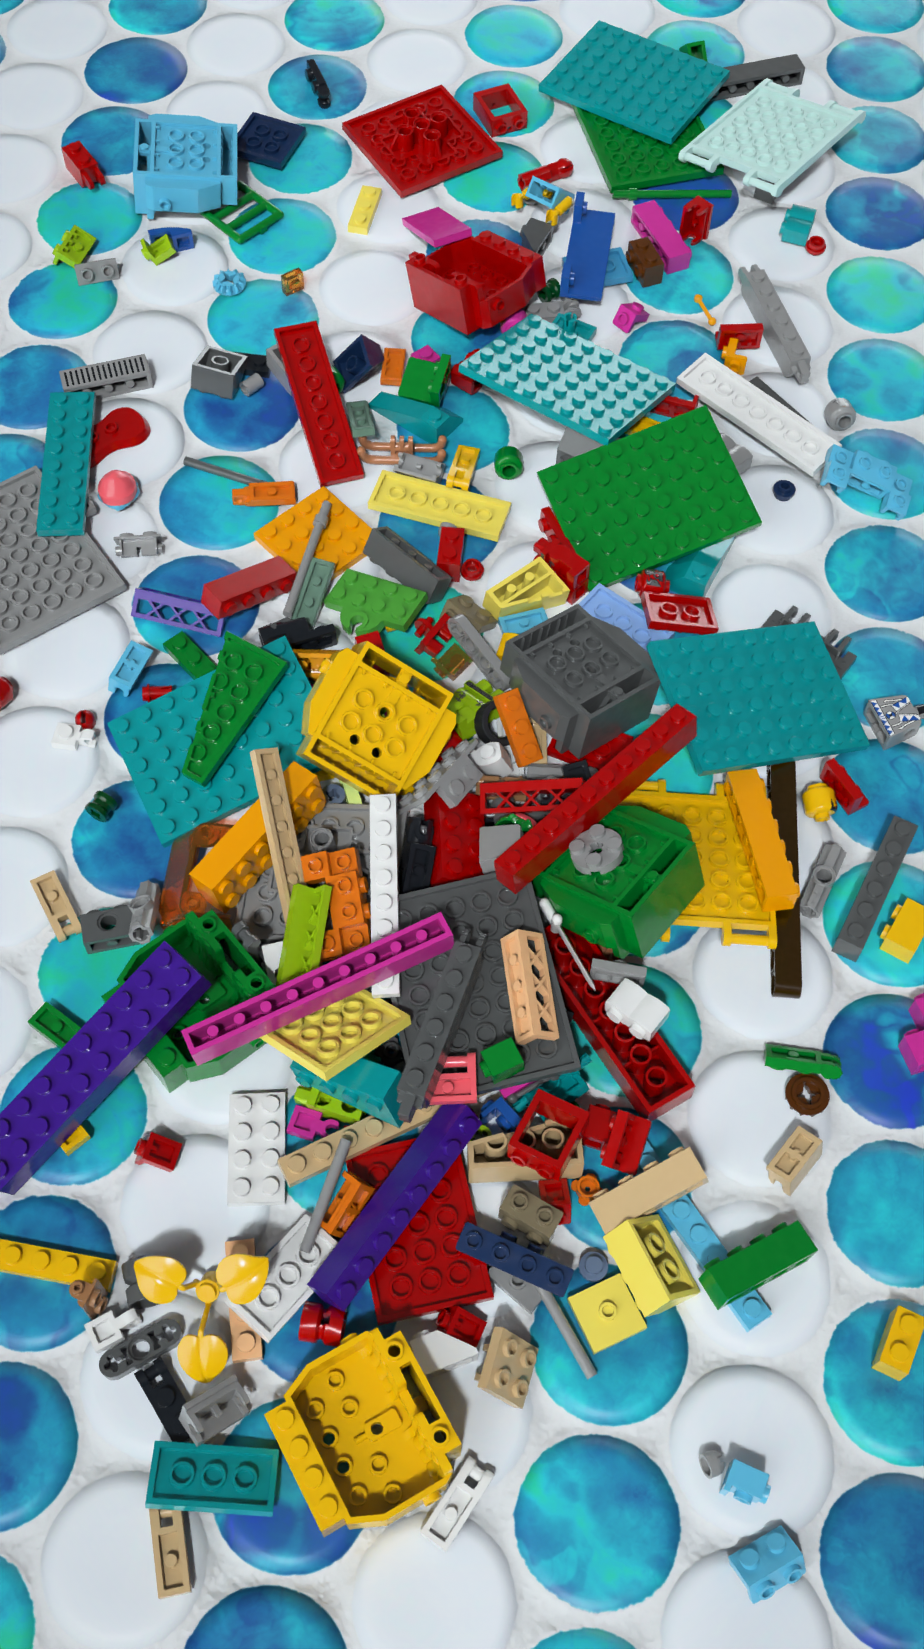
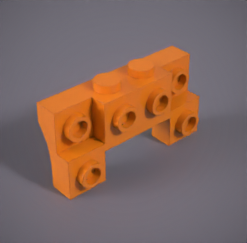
[300,847,371,963]

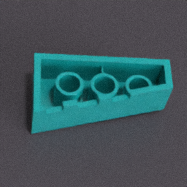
[290,1058,404,1129]

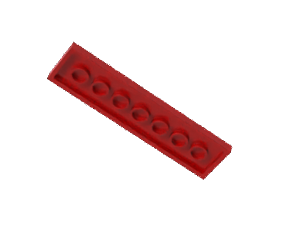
[274,321,364,488]

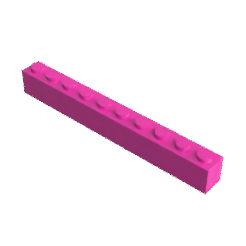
[181,912,454,1066]

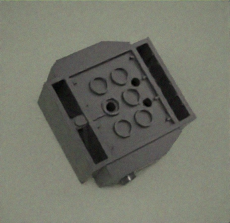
[500,604,661,759]

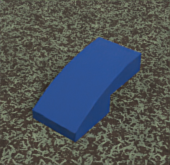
[148,227,194,252]

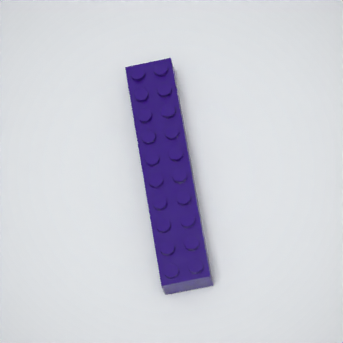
[0,941,212,1195]

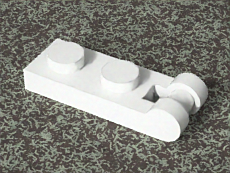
[420,1456,495,1553]

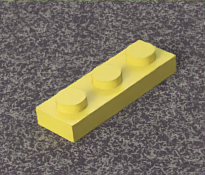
[347,185,382,235]

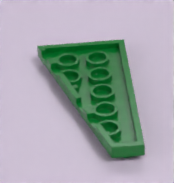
[182,631,289,787]

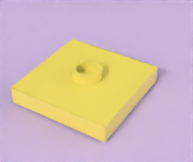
[567,1273,647,1355]

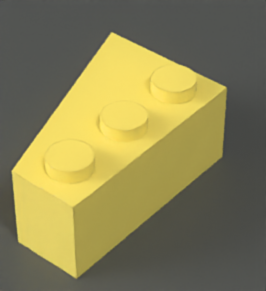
[482,556,570,620]

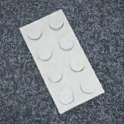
[227,1092,286,1207]
[224,1214,338,1343]

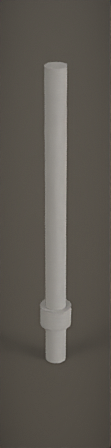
[283,501,332,617]

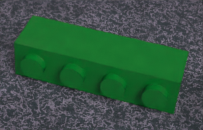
[698,1220,818,1310]

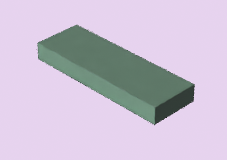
[346,400,375,438]
[291,557,336,629]

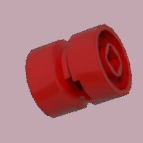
[298,1301,348,1347]

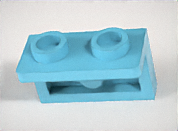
[728,1525,806,1604]

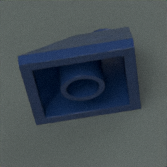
[333,334,384,394]

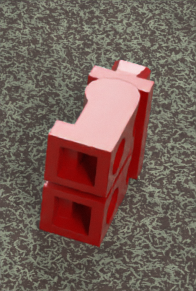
[533,537,590,605]

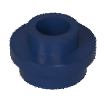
[773,480,796,501]

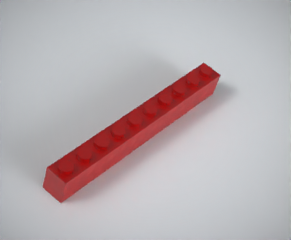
[494,704,697,894]

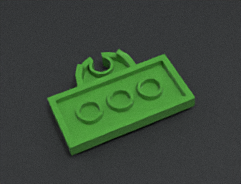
[324,568,428,636]

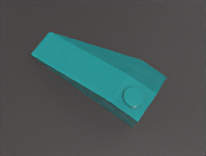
[368,391,463,444]

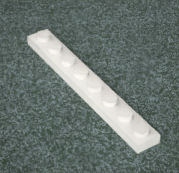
[369,794,400,998]

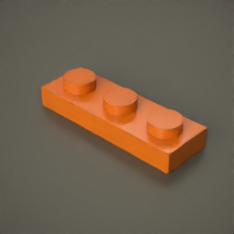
[493,688,543,768]

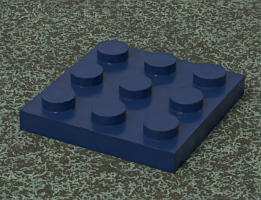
[237,112,306,170]

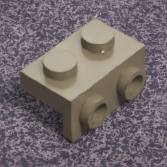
[439,594,498,634]
[498,1185,563,1247]

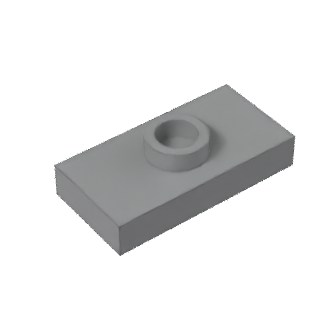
[590,958,647,988]
[488,1266,542,1314]

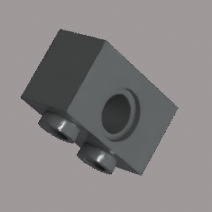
[80,905,140,954]

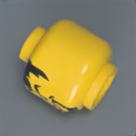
[802,783,837,822]

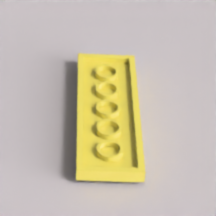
[368,470,511,542]

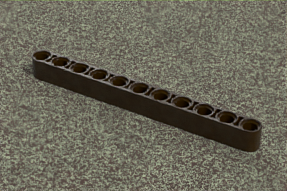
[766,761,802,999]

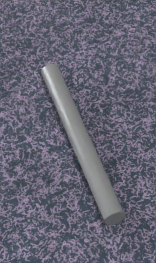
[299,1138,352,1254]
[534,1285,598,1380]

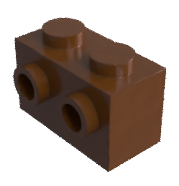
[626,236,664,288]

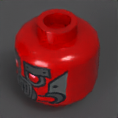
[634,569,670,598]

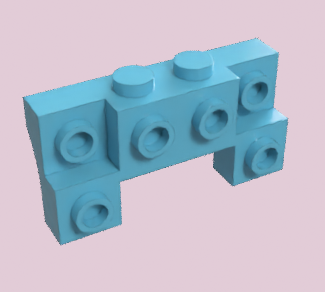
[820,444,913,521]

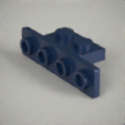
[455,1222,574,1297]

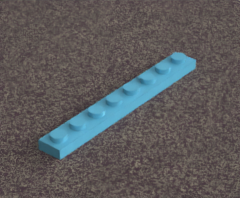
[635,1141,772,1333]

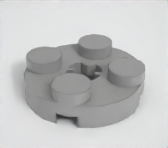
[569,824,624,875]

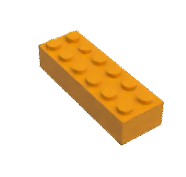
[189,761,327,914]

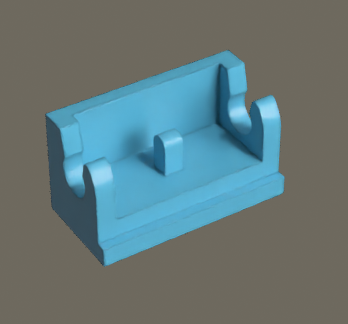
[108,640,153,697]

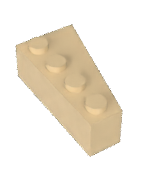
[467,1119,584,1183]

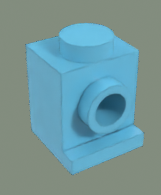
[719,1459,771,1505]

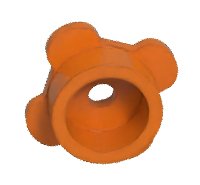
[571,1173,603,1206]

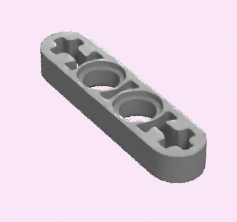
[447,614,511,691]

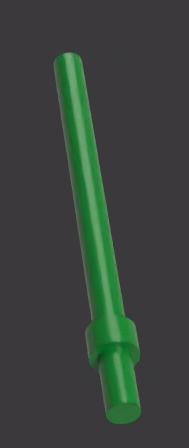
[612,188,732,201]

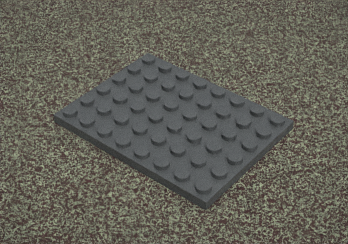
[370,872,581,1110]

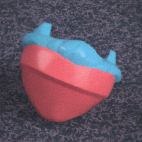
[97,470,140,511]

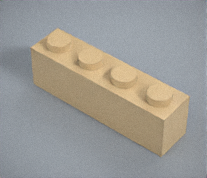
[589,1147,709,1235]

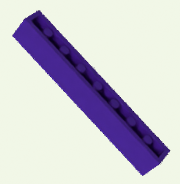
[307,1104,482,1312]

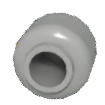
[824,398,856,431]

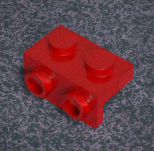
[600,1109,652,1175]

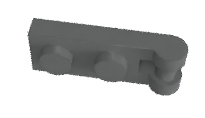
[231,921,263,969]

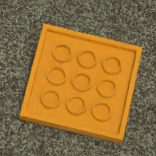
[254,486,372,581]

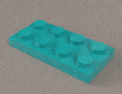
[145,1441,279,1517]

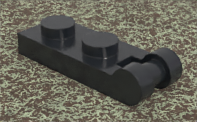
[134,1356,192,1443]

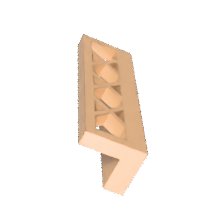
[500,929,559,1045]

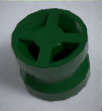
[537,278,560,303]
[85,791,118,822]

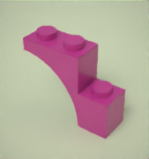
[898,993,924,1075]

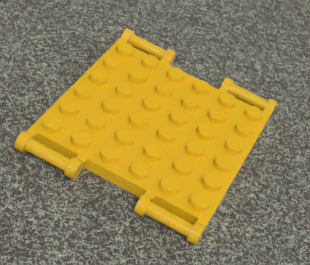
[619,779,777,949]

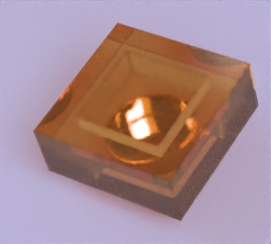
[281,267,304,296]

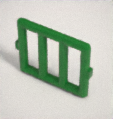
[199,181,284,244]

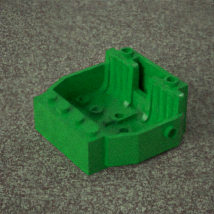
[531,805,705,960]
[101,909,276,1093]

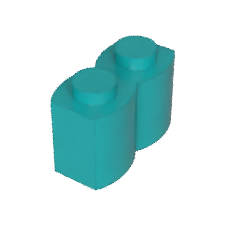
[779,204,817,246]

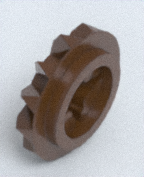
[785,1073,830,1117]

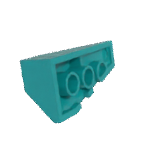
[665,536,736,597]

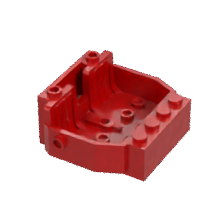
[405,230,546,335]

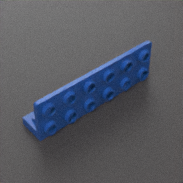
[559,191,615,302]

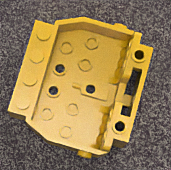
[296,641,456,797]
[264,1327,462,1538]

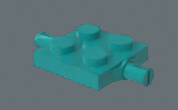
[510,1052,592,1122]

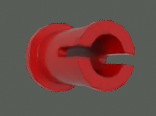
[142,684,172,702]

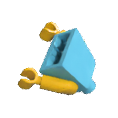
[511,176,575,226]

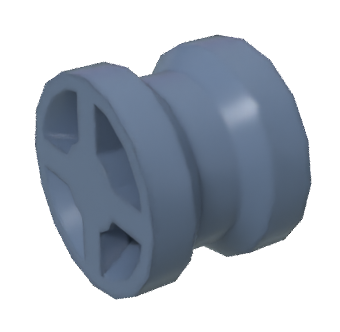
[322,784,346,804]

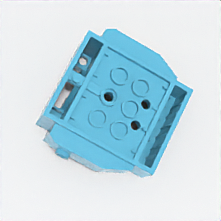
[133,114,237,219]

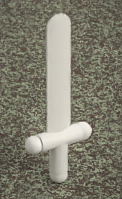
[539,898,596,991]

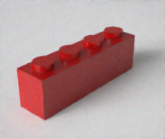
[201,556,297,620]

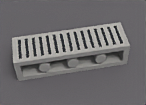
[59,354,153,400]

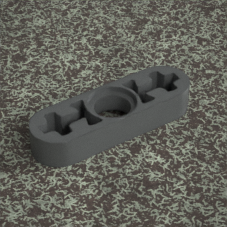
[99,1319,183,1380]

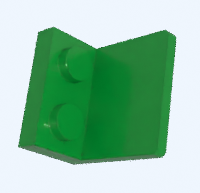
[398,353,451,407]

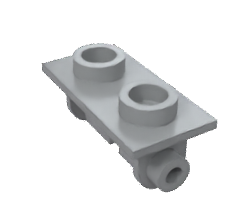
[74,258,120,286]
[113,531,163,558]

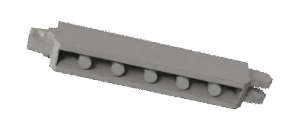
[738,264,811,384]

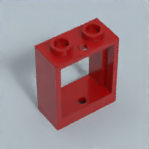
[473,83,528,138]
[507,1088,590,1182]

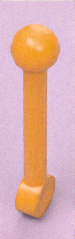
[694,294,716,326]

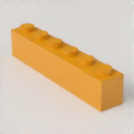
[723,769,800,912]

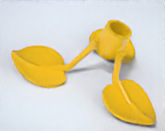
[134,1253,269,1383]

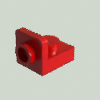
[134,1132,182,1172]
[538,1178,571,1225]
[435,1306,487,1348]

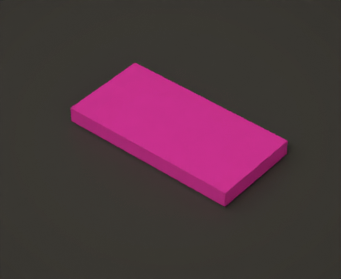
[402,207,472,248]

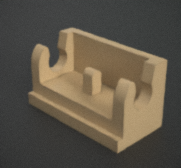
[766,1126,823,1196]

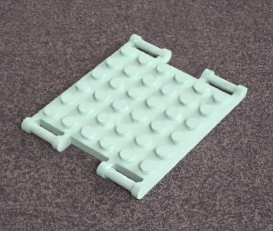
[678,78,866,198]

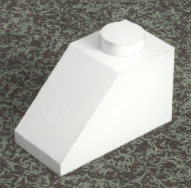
[409,1329,479,1380]

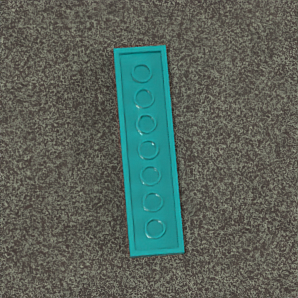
[36,392,96,537]

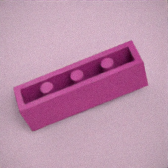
[631,200,692,275]

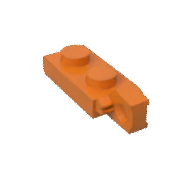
[232,481,296,506]

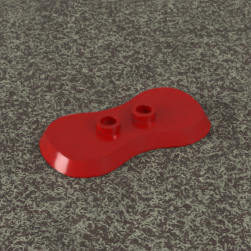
[90,407,151,469]

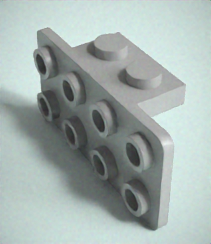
[397,738,483,815]

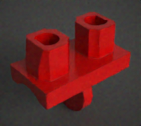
[414,613,452,658]

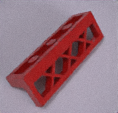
[480,777,586,815]

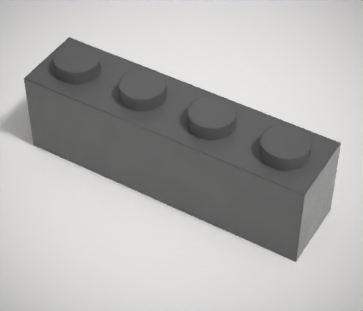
[363,526,452,604]

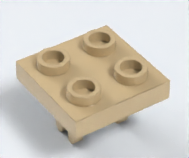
[474,1326,539,1409]

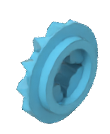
[212,269,246,296]

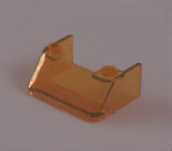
[158,823,234,933]

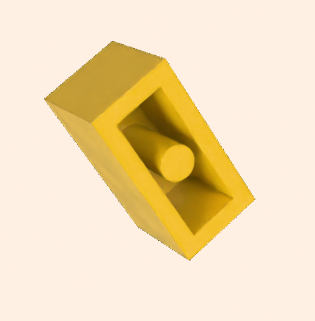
[879,897,924,964]
[871,1305,924,1381]

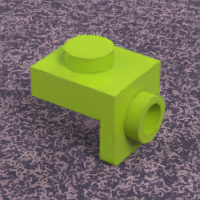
[140,234,176,266]

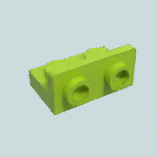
[52,224,97,269]

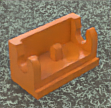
[321,1170,375,1238]

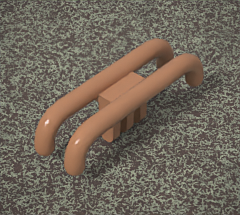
[357,435,447,465]

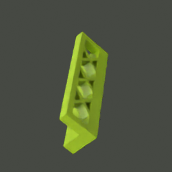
[275,883,332,987]

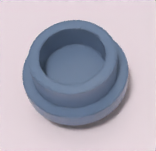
[579,1252,608,1282]

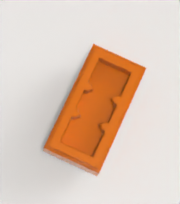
[380,348,406,386]

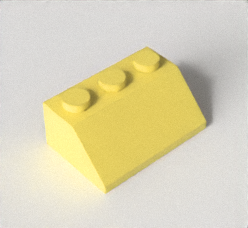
[603,1214,701,1317]

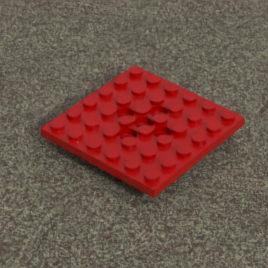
[342,84,503,198]

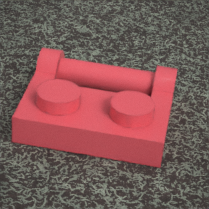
[429,1052,477,1105]

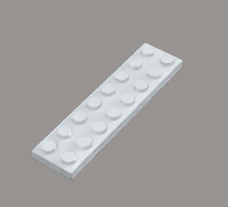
[676,353,842,477]

